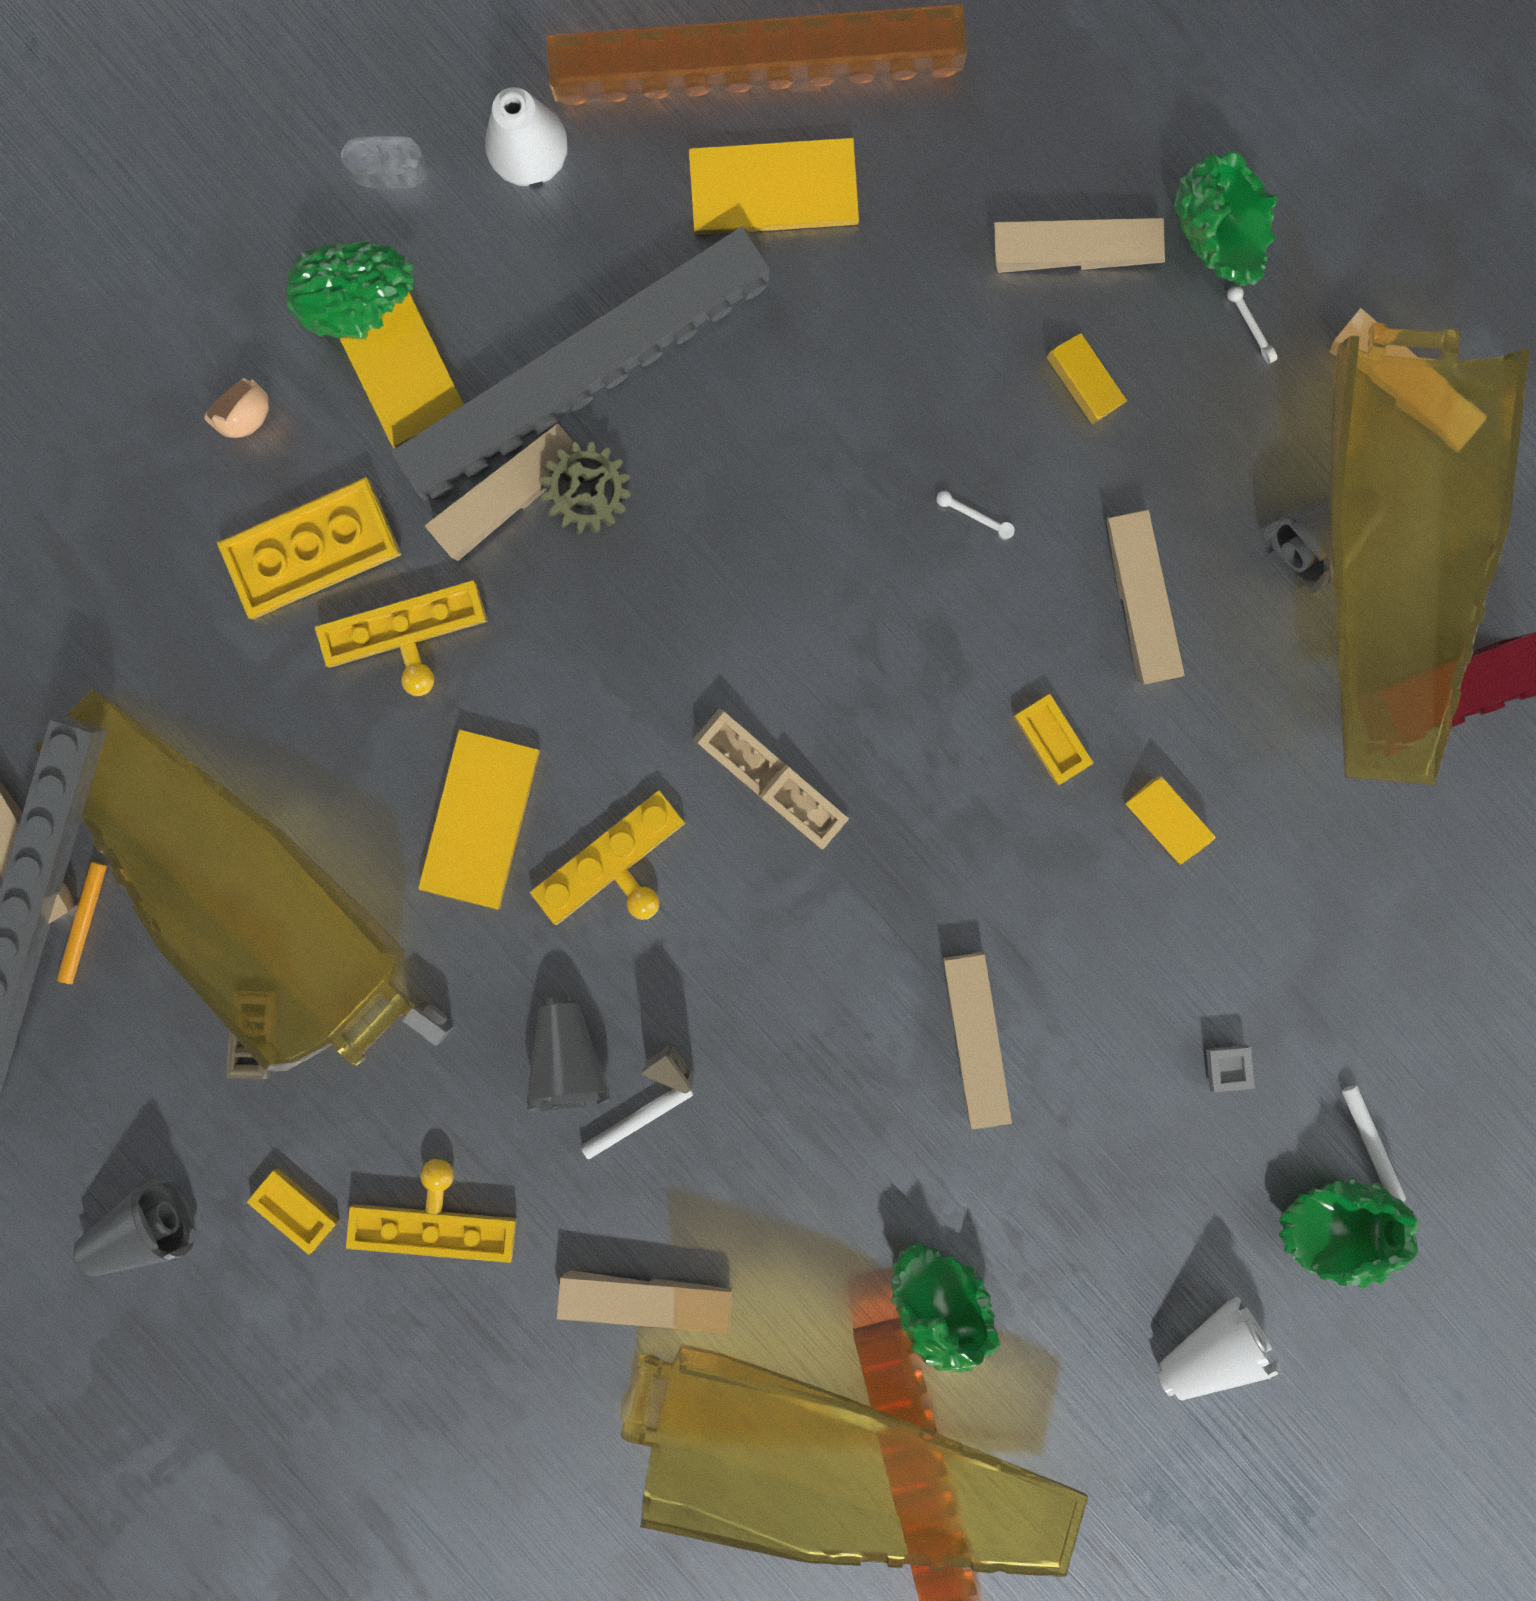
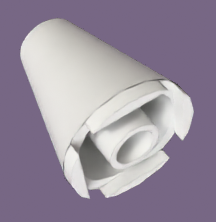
[485,87,567,186]
[1157,1297,1281,1401]

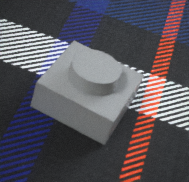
[403,1003,453,1046]
[1206,1045,1255,1092]

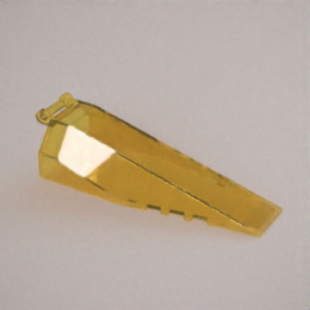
[1329,323,1530,785]
[35,689,415,1071]
[621,1344,1088,1577]

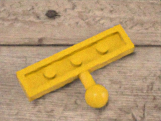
[315,580,488,696]
[529,790,686,925]
[346,1159,517,1263]

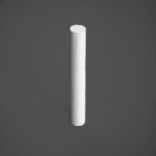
[1341,1085,1406,1202]
[580,1089,694,1160]

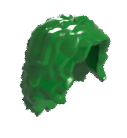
[1173,151,1278,286]
[286,240,415,340]
[1279,1178,1419,1289]
[890,1242,1000,1373]

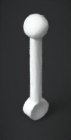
[1227,285,1277,364]
[936,491,1015,540]

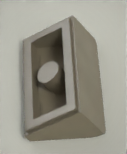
[641,1044,694,1094]

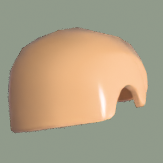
[204,378,269,438]

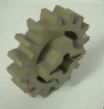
[539,442,631,534]

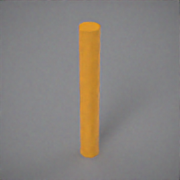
[56,861,107,984]

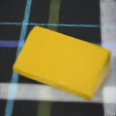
[1046,333,1127,425]
[1125,776,1216,865]

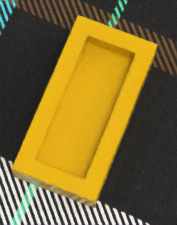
[1013,694,1093,785]
[247,1167,340,1255]

